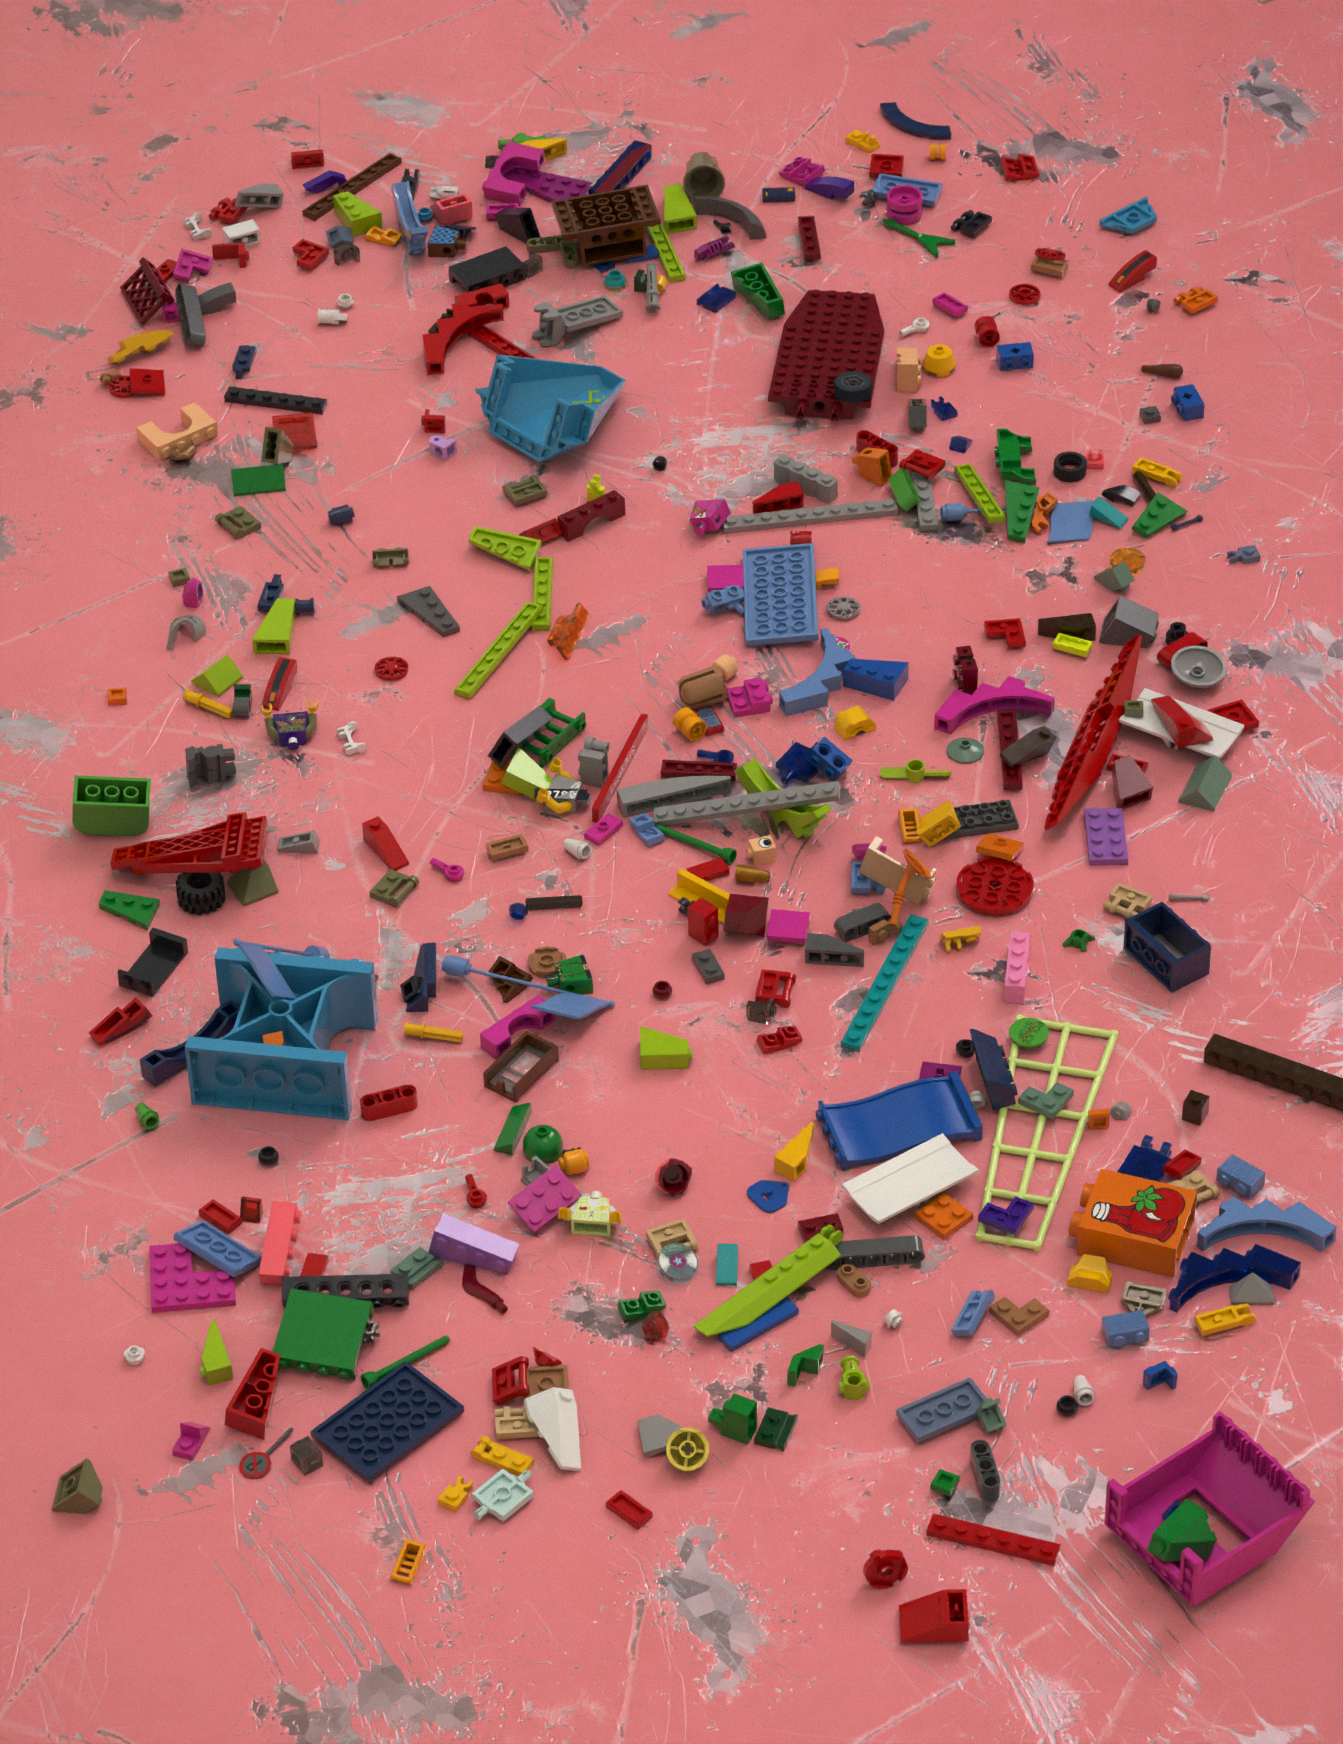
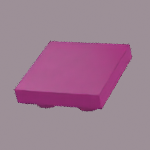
[707,565,744,592]
[767,909,810,944]

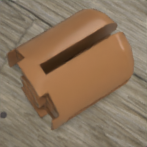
[678,666,729,711]

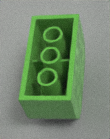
[72,775,151,836]

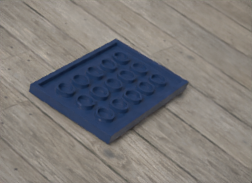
[310,1361,464,1483]

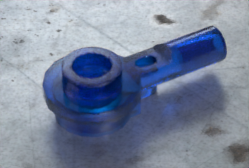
[697,749,734,763]

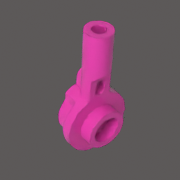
[430,858,464,882]

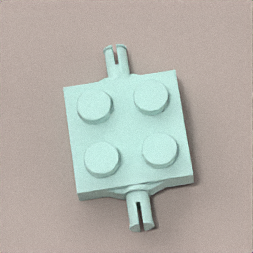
[472,1469,534,1522]

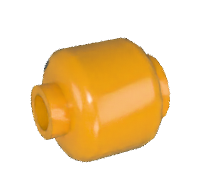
[558,1147,589,1175]

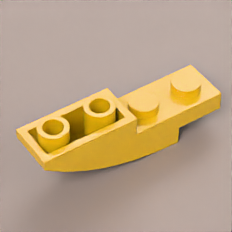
[107,330,174,364]

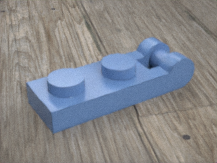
[951,1290,995,1336]

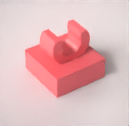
[1086,449,1104,469]

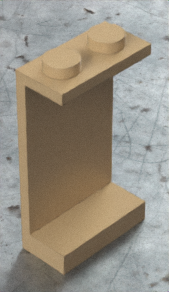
[859,836,936,906]

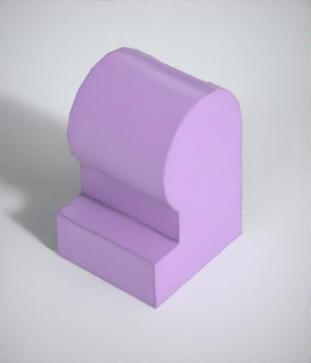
[429,435,457,461]

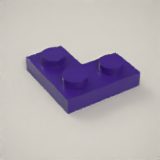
[978,1196,1034,1236]

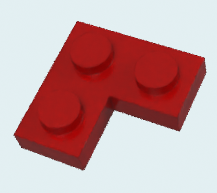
[293,239,329,270]
[984,618,1026,648]

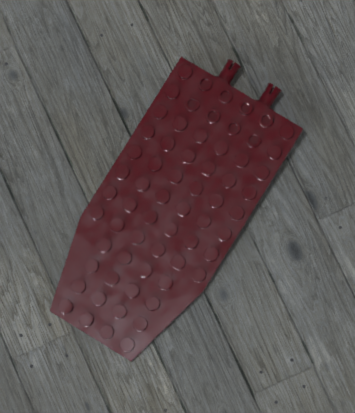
[768,289,885,422]

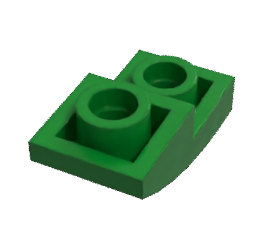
[617,1291,666,1321]

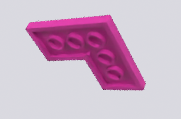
[150,1243,236,1313]

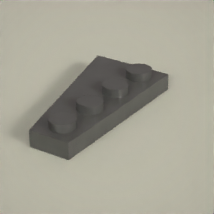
[397,586,460,637]

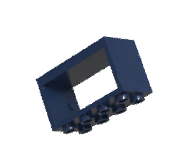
[1123,902,1211,993]

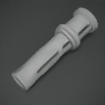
[645,263,661,312]

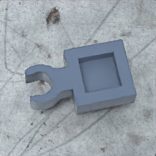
[1227,545,1260,564]

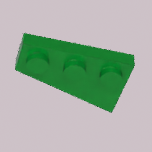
[1131,492,1187,538]
[99,890,160,930]

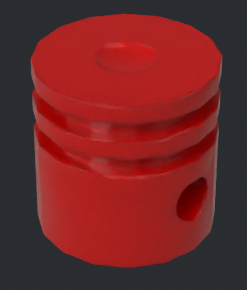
[790,531,812,545]

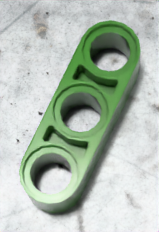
[888,468,921,512]

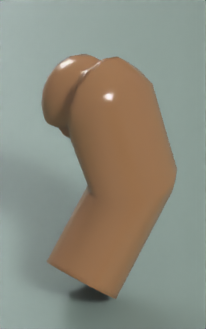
[100,370,121,385]
[171,445,197,461]

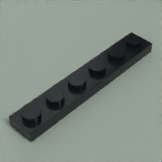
[224,386,328,415]

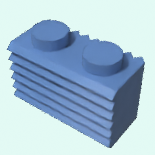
[1216,1154,1266,1199]
[1101,1310,1150,1348]

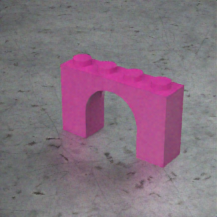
[482,141,546,206]

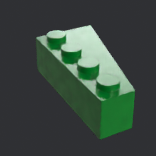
[731,262,785,319]

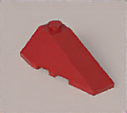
[1151,695,1213,748]

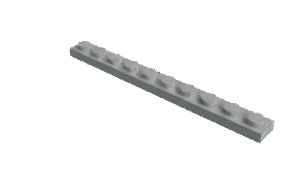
[722,499,898,534]
[653,781,840,827]

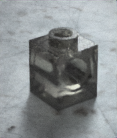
[290,1436,323,1476]

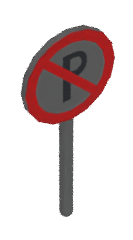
[239,1428,293,1479]

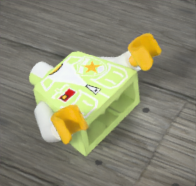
[558,1191,622,1236]

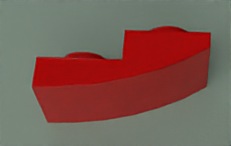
[756,1025,803,1054]

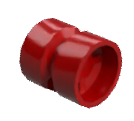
[974,316,1000,347]

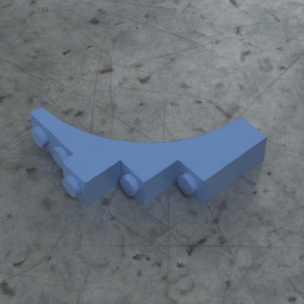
[391,181,428,256]
[779,628,856,716]
[1197,1196,1337,1252]

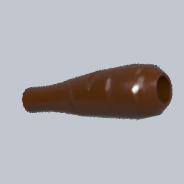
[1141,364,1183,378]

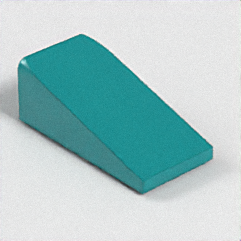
[1089,497,1129,529]
[716,1244,738,1285]

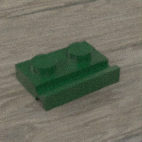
[754,1407,798,1451]

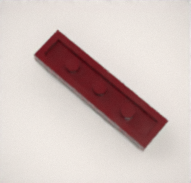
[798,216,821,260]
[661,760,737,781]

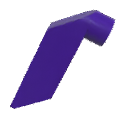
[302,170,347,193]

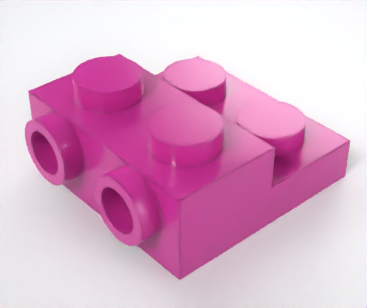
[727,677,773,718]

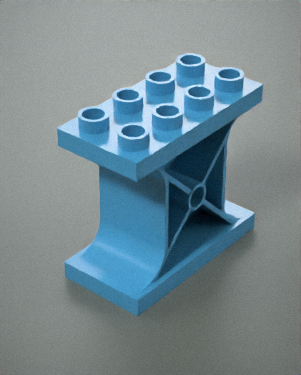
[185,947,379,1120]

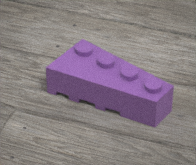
[428,1214,520,1274]

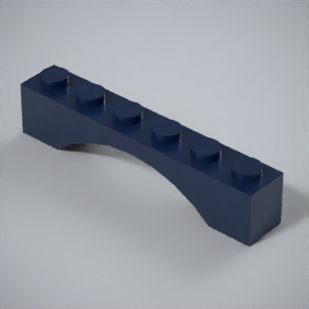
[140,1000,240,1086]

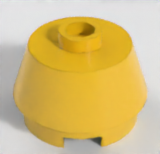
[922,344,956,377]

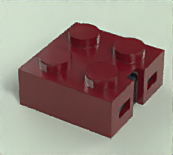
[952,645,978,695]

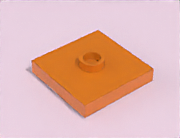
[976,834,1024,861]

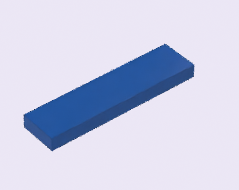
[718,1297,799,1352]

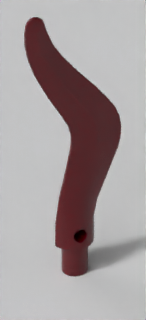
[462,1264,508,1314]

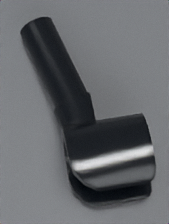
[713,220,731,234]

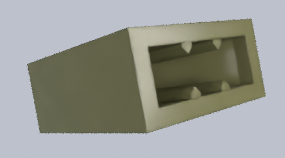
[261,427,293,464]

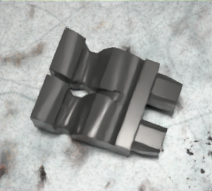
[185,744,236,788]

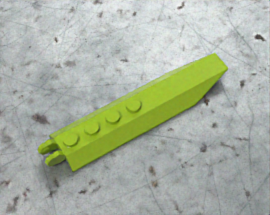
[693,1224,844,1337]

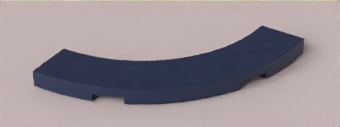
[880,102,951,140]

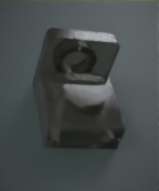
[334,241,360,266]
[523,251,543,278]
[746,997,777,1025]

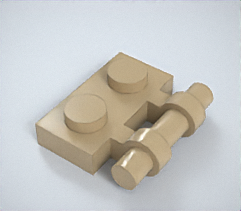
[1103,883,1153,919]
[495,1405,540,1439]

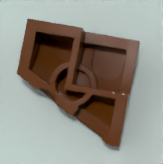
[488,956,533,1003]

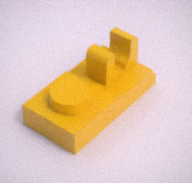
[846,130,881,153]
[939,926,982,952]

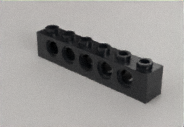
[282,1274,409,1308]

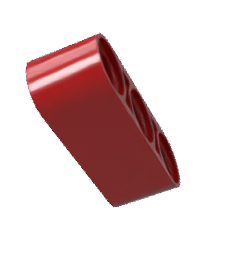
[856,430,898,467]
[1157,632,1208,670]
[360,1084,418,1121]

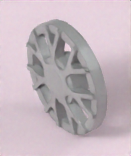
[827,596,861,620]

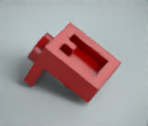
[421,409,446,433]

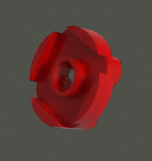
[863,1550,908,1589]

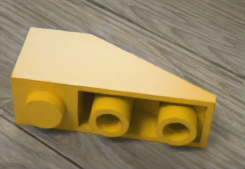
[774,1122,814,1181]

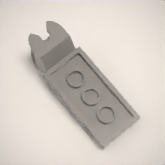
[532,295,623,346]

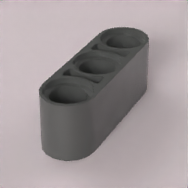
[834,903,891,941]
[970,1440,1001,1502]

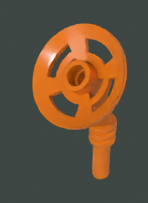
[890,849,932,927]

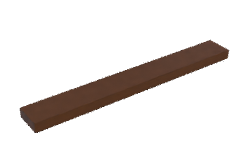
[302,153,402,221]

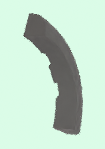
[694,196,766,240]

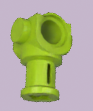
[838,1355,870,1400]

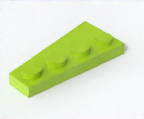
[469,526,542,571]

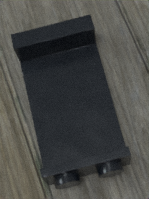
[117,928,188,997]

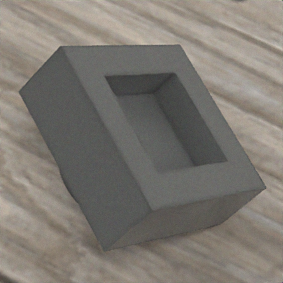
[1139,406,1161,424]

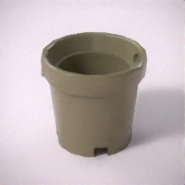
[683,152,725,200]

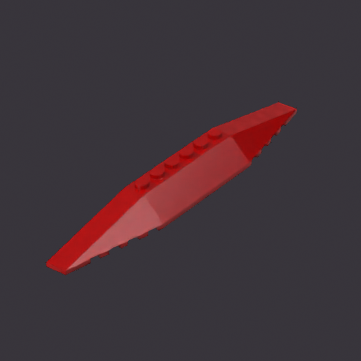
[1044,635,1142,830]

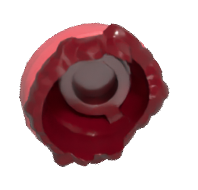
[655,1158,692,1197]

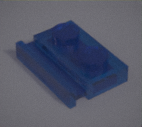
[697,284,736,313]

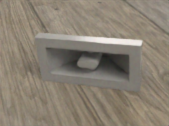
[1230,1272,1274,1305]

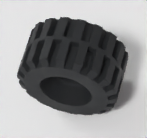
[176,872,226,915]

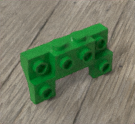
[994,429,1036,485]

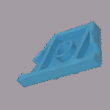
[1099,197,1157,234]

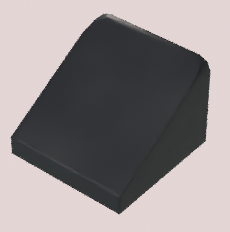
[400,976,423,1002]

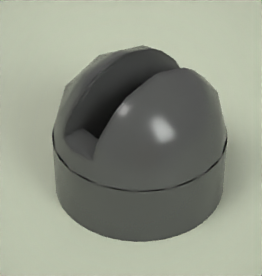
[1147,299,1161,313]

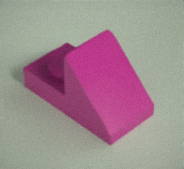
[172,1422,210,1461]

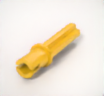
[183,689,233,719]
[404,1022,463,1043]

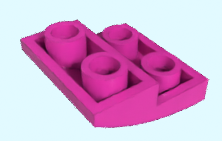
[778,156,826,185]

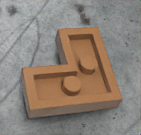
[989,1297,1049,1336]

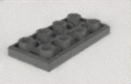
[944,800,1019,840]

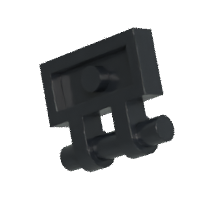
[951,210,992,237]

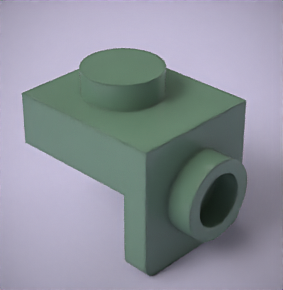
[975,1398,1007,1434]

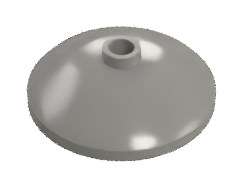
[1171,646,1226,688]

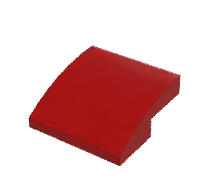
[1000,154,1040,181]

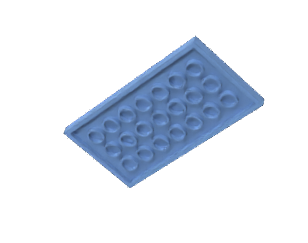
[743,543,819,646]

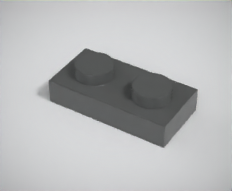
[692,949,725,985]

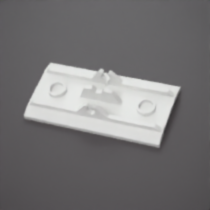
[1118,688,1244,759]
[842,1133,979,1224]

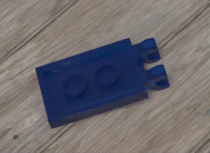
[1117,1135,1172,1182]

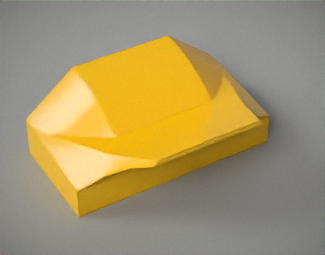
[1067,1254,1112,1293]

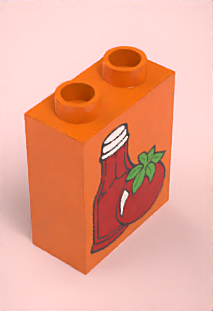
[1069,1169,1197,1278]

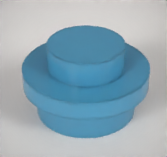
[417,207,433,222]

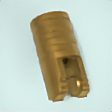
[735,864,772,884]

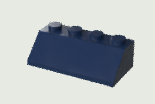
[970,1029,1018,1110]

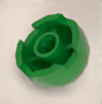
[523,1125,563,1162]

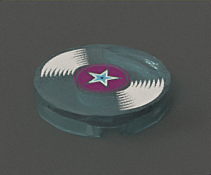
[656,1243,698,1283]

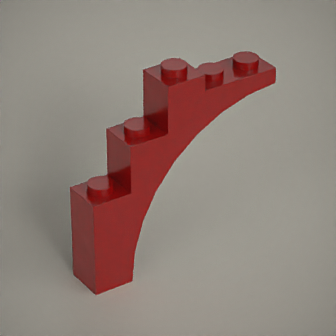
[423,302,504,375]

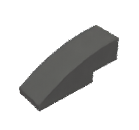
[198,282,236,315]

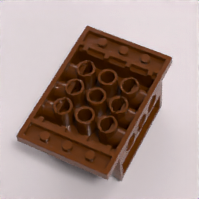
[551,184,661,266]

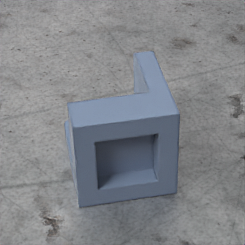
[326,225,354,247]

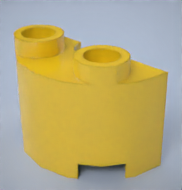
[834,706,877,740]

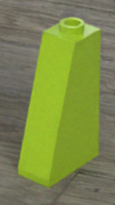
[664,183,697,234]
[252,598,296,654]

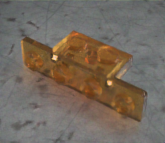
[547,602,589,660]

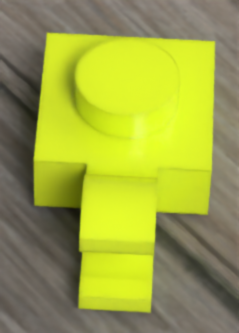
[587,474,606,502]

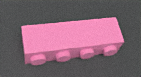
[1004,931,1030,1004]

